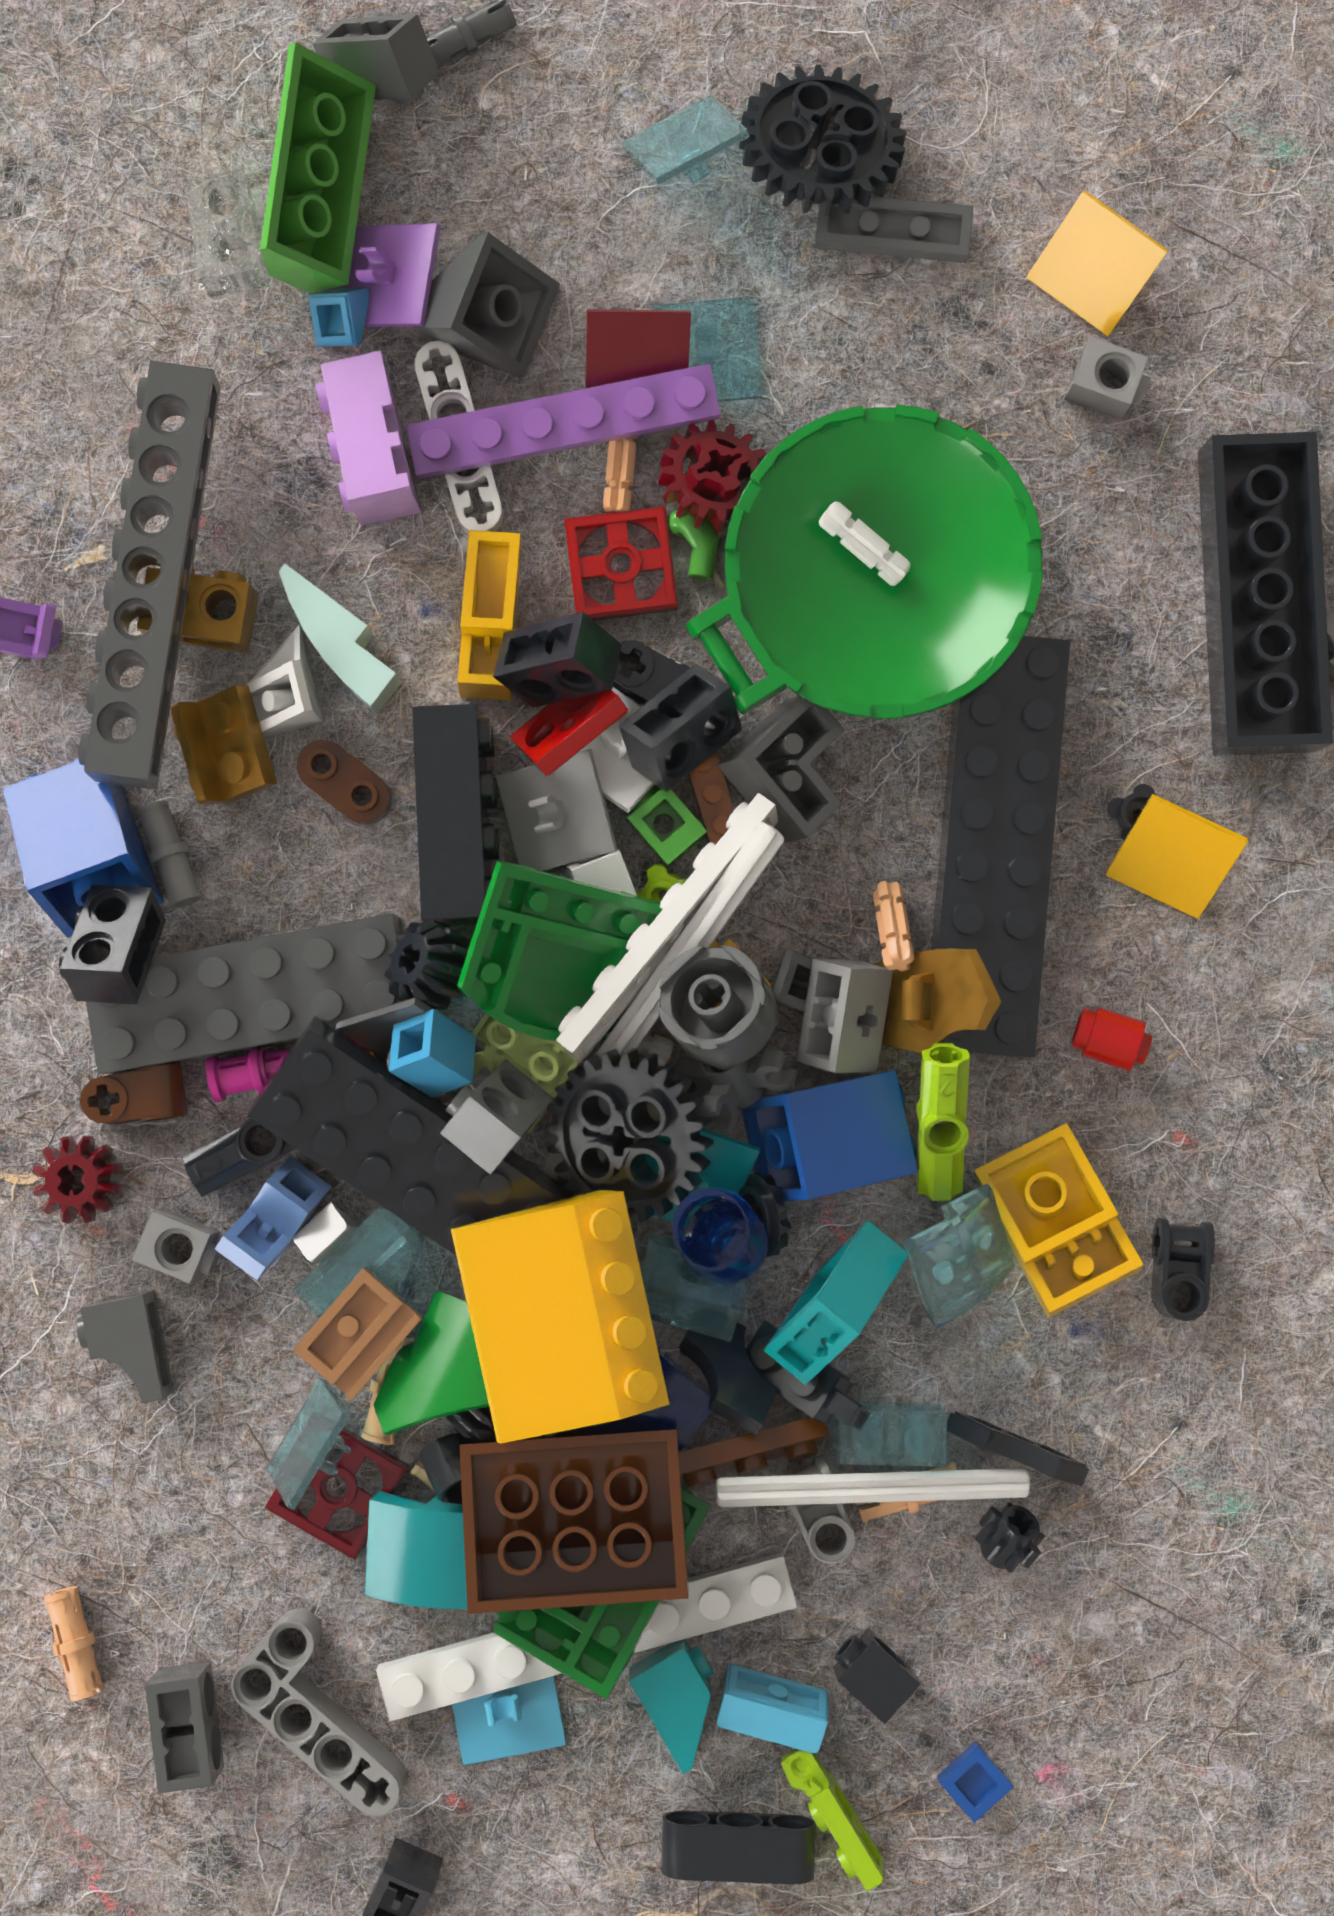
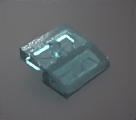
[903,1183,1015,1329]

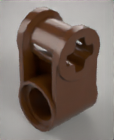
[80,1063,188,1124]

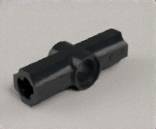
[181,1119,296,1197]

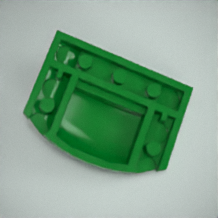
[457,861,662,1041]
[494,1489,711,1699]

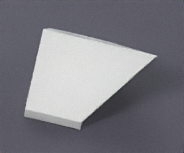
[246,624,323,737]

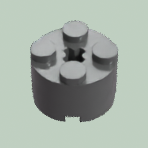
[658,945,780,1070]

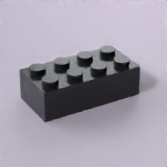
[412,704,500,926]

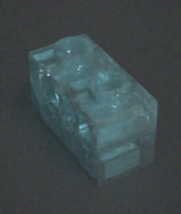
[835,1402,947,1467]

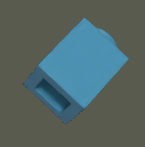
[389,1009,476,1097]

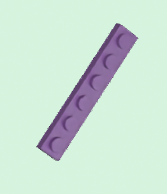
[406,364,721,480]

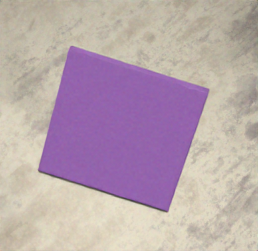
[342,223,441,327]

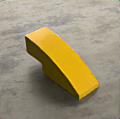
[457,530,521,701]

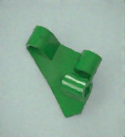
[374,1291,489,1435]

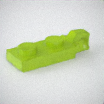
[781,1748,884,1892]

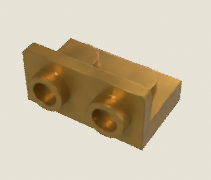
[170,685,277,804]

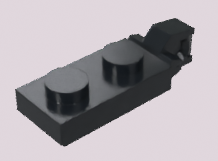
[746,1320,872,1430]

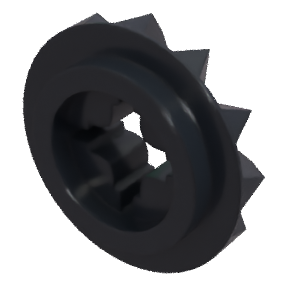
[736,1173,791,1257]

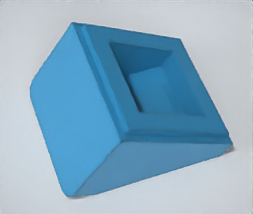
[308,287,369,347]

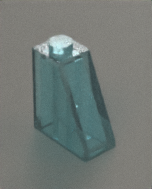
[293,1205,426,1318]

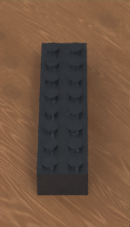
[931,636,1070,1058]

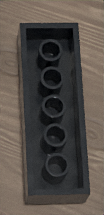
[1198,432,1333,756]
[248,1016,574,1255]

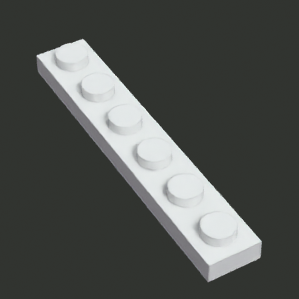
[556,793,779,1064]

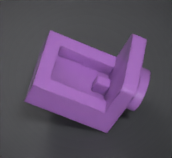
[0,597,62,661]

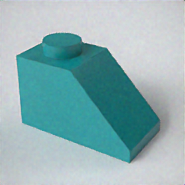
[629,1639,714,1774]

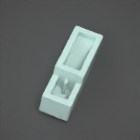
[279,564,402,714]

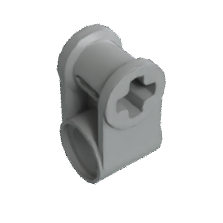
[775,1454,855,1564]

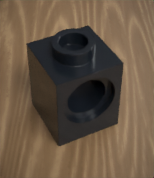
[833,1628,921,1724]

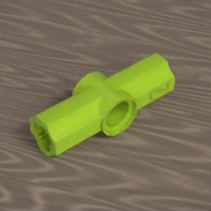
[916,1043,970,1201]

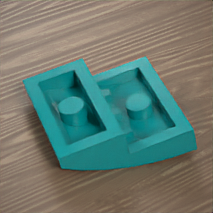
[365,1491,467,1609]

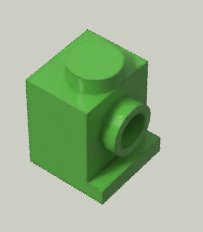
[627,787,707,869]

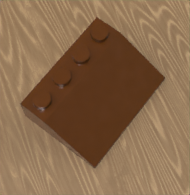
[460,1429,689,1614]

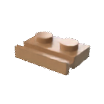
[293,1266,424,1401]

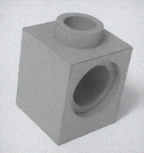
[1064,336,1150,420]
[132,1208,220,1284]

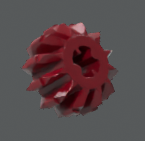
[32,1135,123,1224]

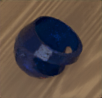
[672,1187,769,1285]

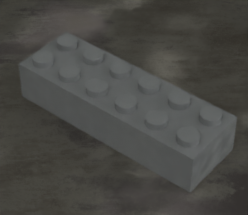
[86,913,403,1075]

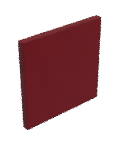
[585,309,691,389]

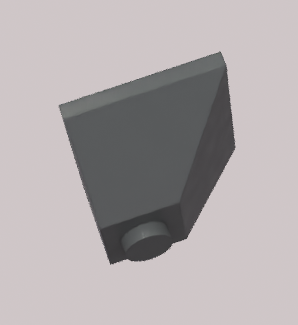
[414,232,560,377]

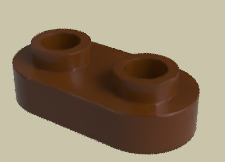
[297,740,391,825]

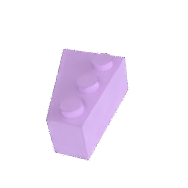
[316,350,421,526]

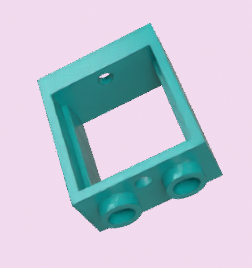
[764,1220,909,1385]

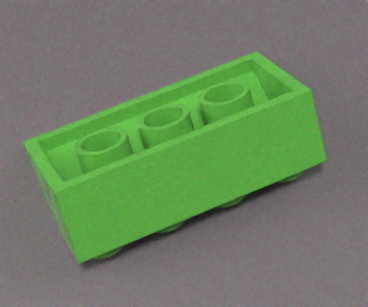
[260,42,376,293]

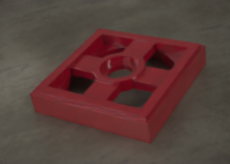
[265,1413,409,1560]

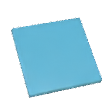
[452,1676,566,1765]

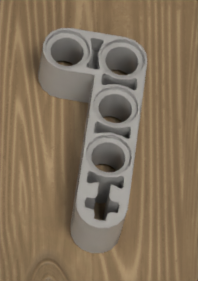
[231,1608,406,1817]

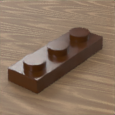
[679,1417,829,1490]

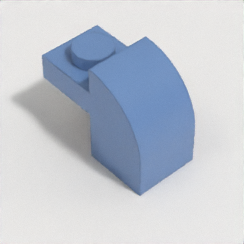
[215,1156,332,1281]

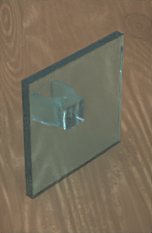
[621,95,750,185]
[652,296,763,402]
[266,1377,351,1510]

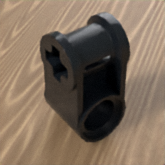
[613,640,690,705]
[1151,1218,1215,1321]

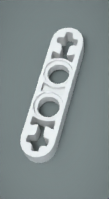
[415,341,504,534]

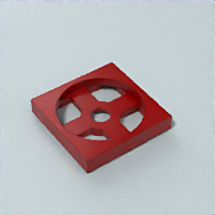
[564,506,678,621]
[509,690,628,776]

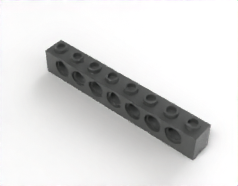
[78,360,221,790]

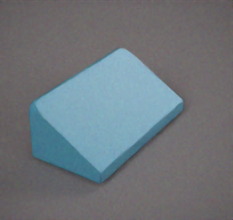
[716,1664,829,1753]

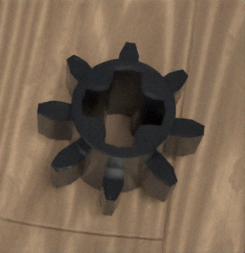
[975,1502,1045,1573]

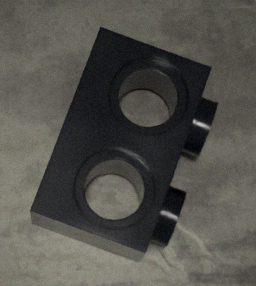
[493,612,622,708]
[619,664,743,792]
[59,885,166,1005]

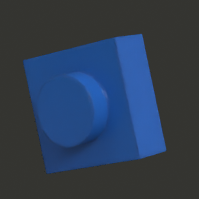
[937,1741,1014,1823]

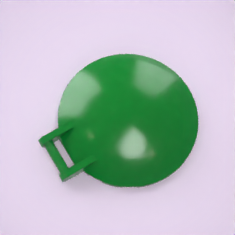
[686,404,1043,719]

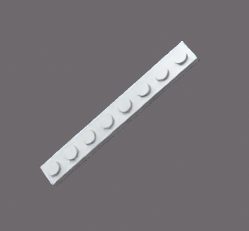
[376,1552,797,1722]

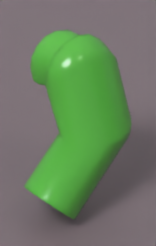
[669,508,719,581]

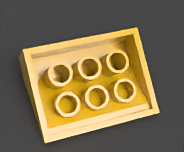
[451,1190,669,1444]

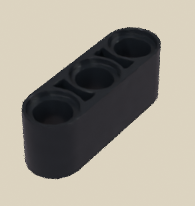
[661,1810,816,1884]

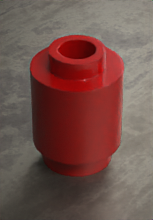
[1071,1007,1152,1071]

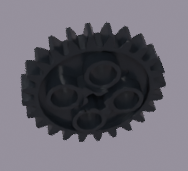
[739,65,906,216]
[545,1048,714,1222]

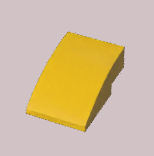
[974,1123,1144,1318]

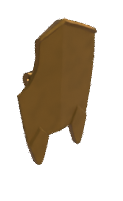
[873,948,1001,1053]

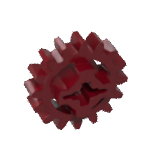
[657,420,766,532]

